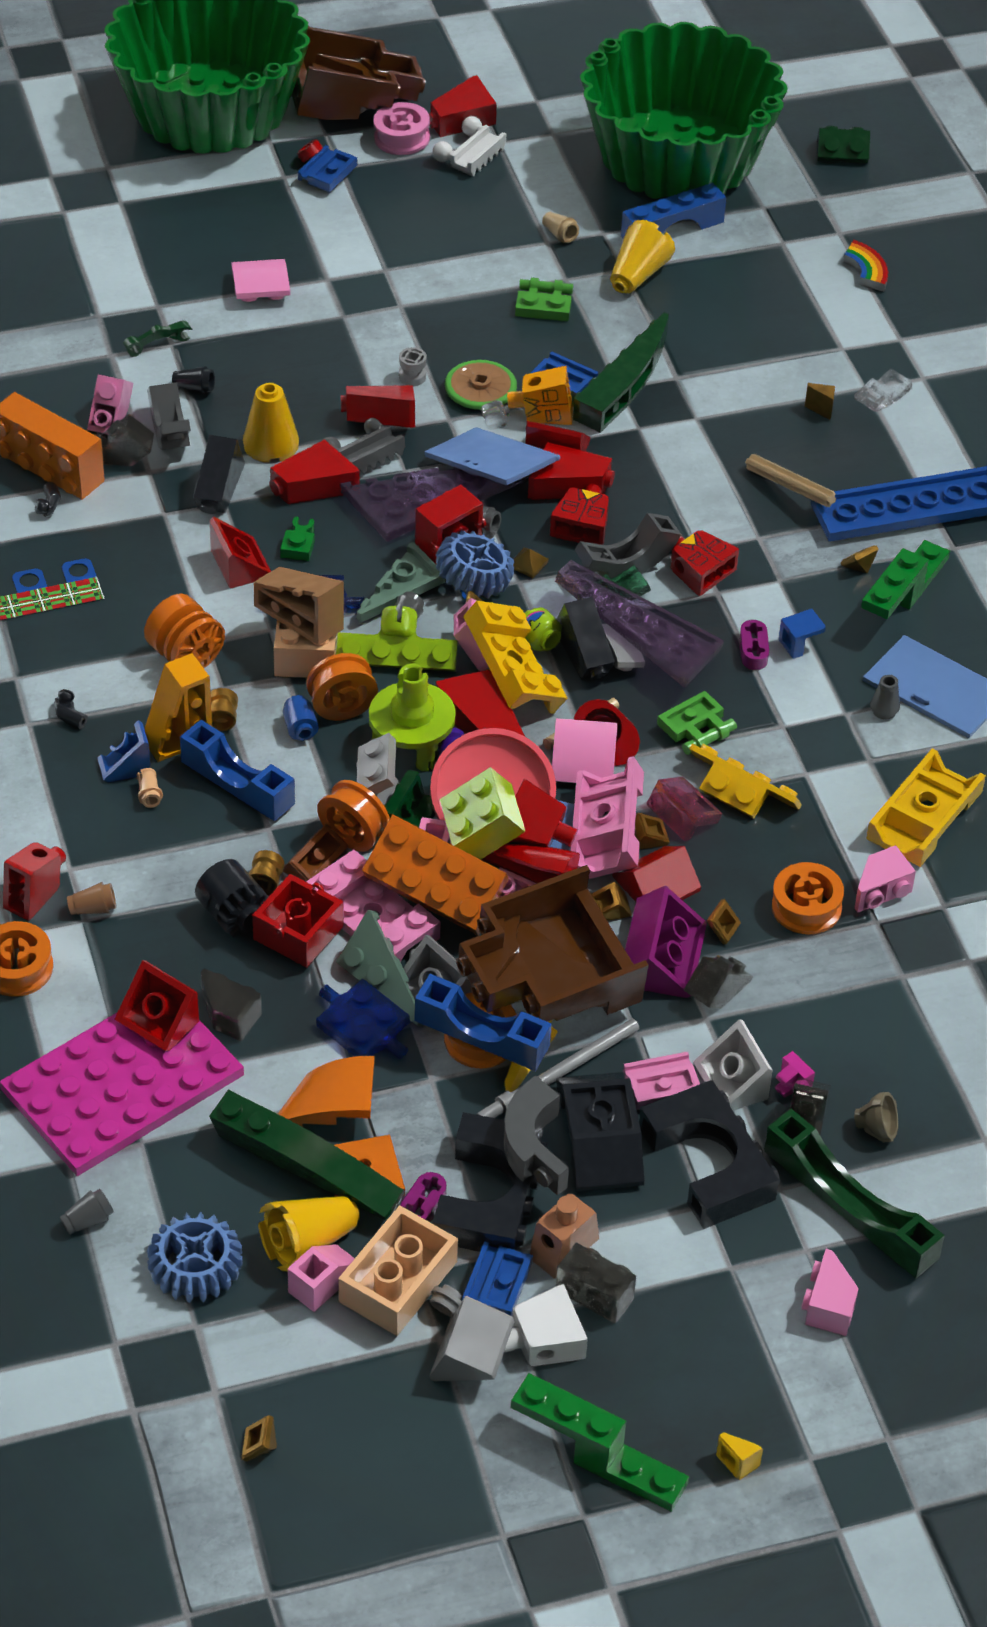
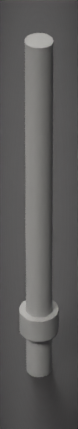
[476,1018,639,1118]

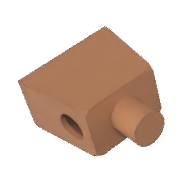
[529,1194,599,1279]

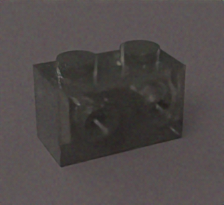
[556,1242,636,1324]

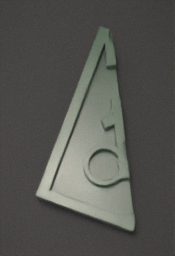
[356,542,445,623]
[336,910,424,1027]

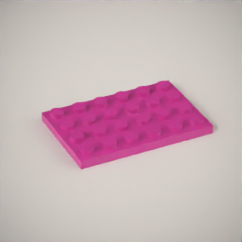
[0,1013,244,1176]

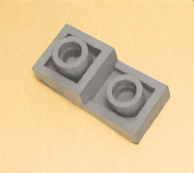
[602,624,645,671]

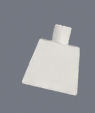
[504,1284,588,1366]

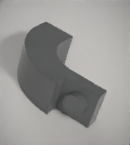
[147,383,191,450]
[575,513,682,582]
[504,1075,569,1195]

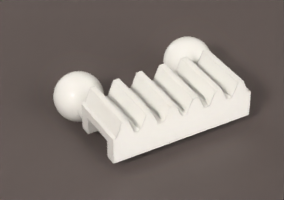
[432,116,506,177]

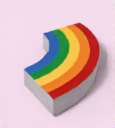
[843,240,888,292]

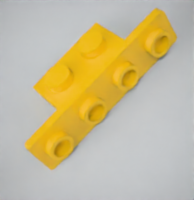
[689,744,802,819]

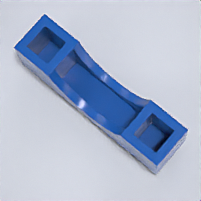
[621,183,726,239]
[180,720,295,822]
[414,974,552,1071]

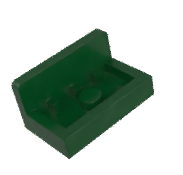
[817,126,870,163]
[384,770,435,827]

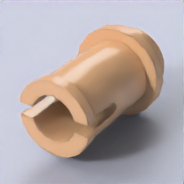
[137,768,163,808]

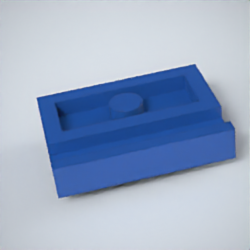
[298,145,357,192]
[531,352,598,400]
[462,1241,533,1316]

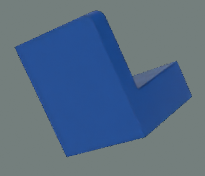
[778,608,826,659]

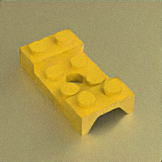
[463,600,568,714]
[866,748,986,867]

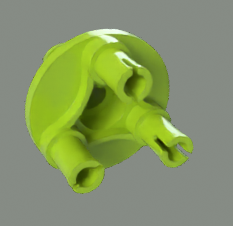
[369,663,456,772]

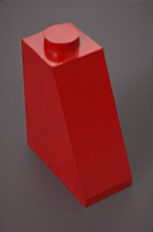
[429,75,497,137]
[341,385,415,428]
[269,439,360,504]
[528,442,615,500]

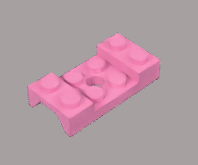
[571,756,644,879]
[306,849,441,962]

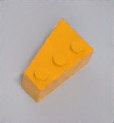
[145,653,212,762]

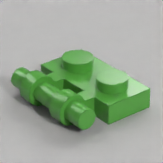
[515,277,574,321]
[657,691,737,755]

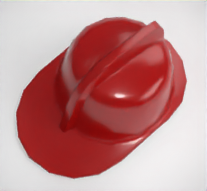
[574,699,640,766]

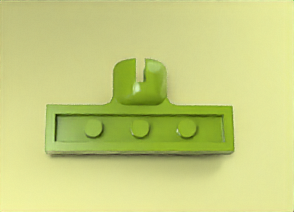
[336,606,458,672]

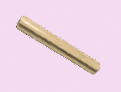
[745,454,836,507]

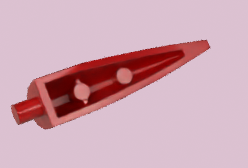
[481,843,580,884]

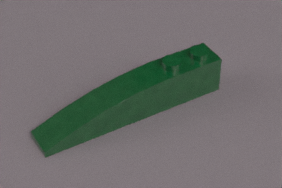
[209,1089,405,1220]

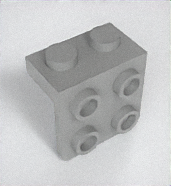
[356,733,398,805]

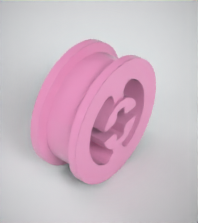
[373,102,430,155]

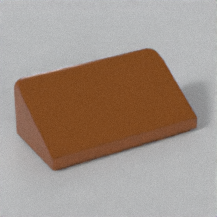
[283,824,348,881]

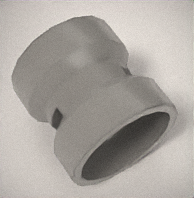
[399,347,427,386]

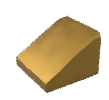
[805,383,835,419]
[635,813,670,850]
[591,882,632,920]

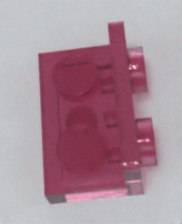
[647,776,723,841]

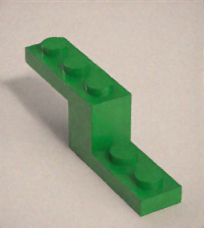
[861,540,950,620]
[511,1373,689,1512]

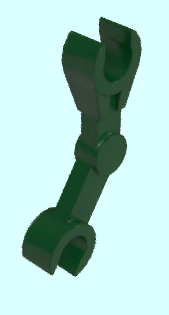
[123,320,193,357]

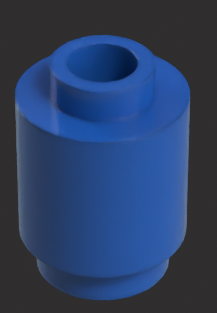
[283,695,319,741]

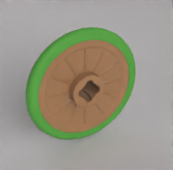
[445,360,517,410]

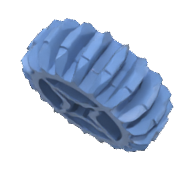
[436,530,514,598]
[147,1211,243,1303]

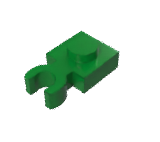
[280,516,315,561]

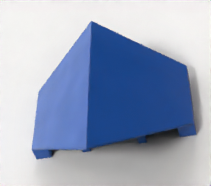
[97,720,151,782]

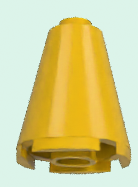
[610,220,675,294]
[243,383,299,463]
[258,1196,359,1271]

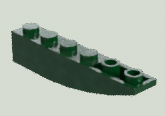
[572,312,669,433]

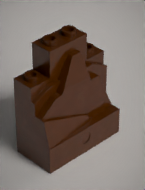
[292,26,425,120]
[456,865,649,1022]

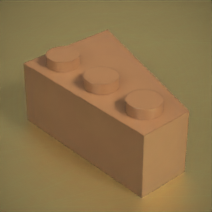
[254,567,344,645]

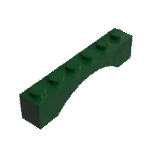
[764,1109,945,1278]

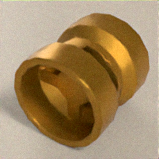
[210,688,238,731]
[249,850,285,895]

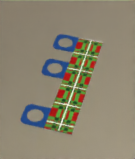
[0,559,105,620]

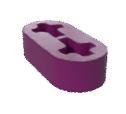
[739,619,769,670]
[400,1172,447,1222]

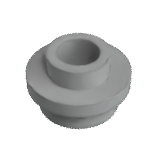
[429,1285,462,1317]

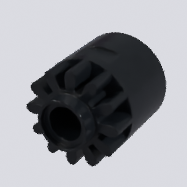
[195,859,269,937]

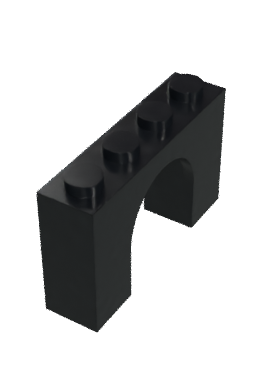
[639,1080,780,1229]
[432,1112,548,1252]

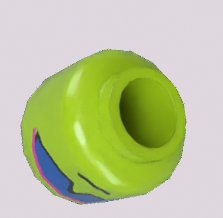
[524,607,562,652]

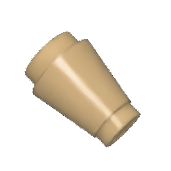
[542,212,579,243]

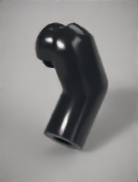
[35,482,61,517]
[54,689,88,729]

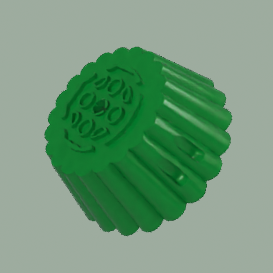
[104,0,310,154]
[580,22,788,199]

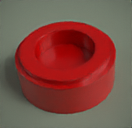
[297,139,323,162]

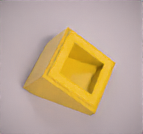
[716,1432,763,1480]

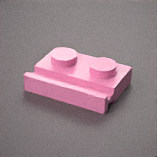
[623,1051,700,1110]

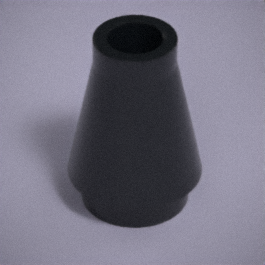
[172,366,215,394]

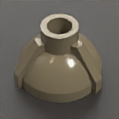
[854,1092,898,1142]

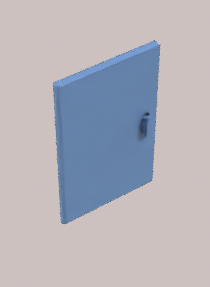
[425,427,560,485]
[863,635,987,738]

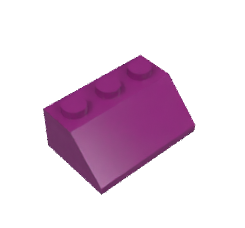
[625,885,707,998]

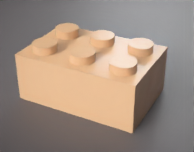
[338,1205,458,1336]

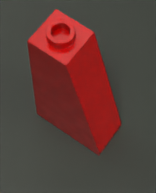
[435,669,525,736]

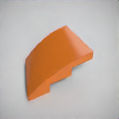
[278,1056,374,1127]

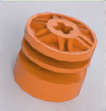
[144,593,225,668]

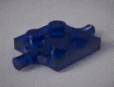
[316,978,410,1059]

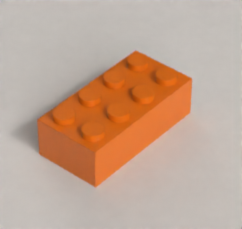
[0,392,105,500]
[362,814,509,936]

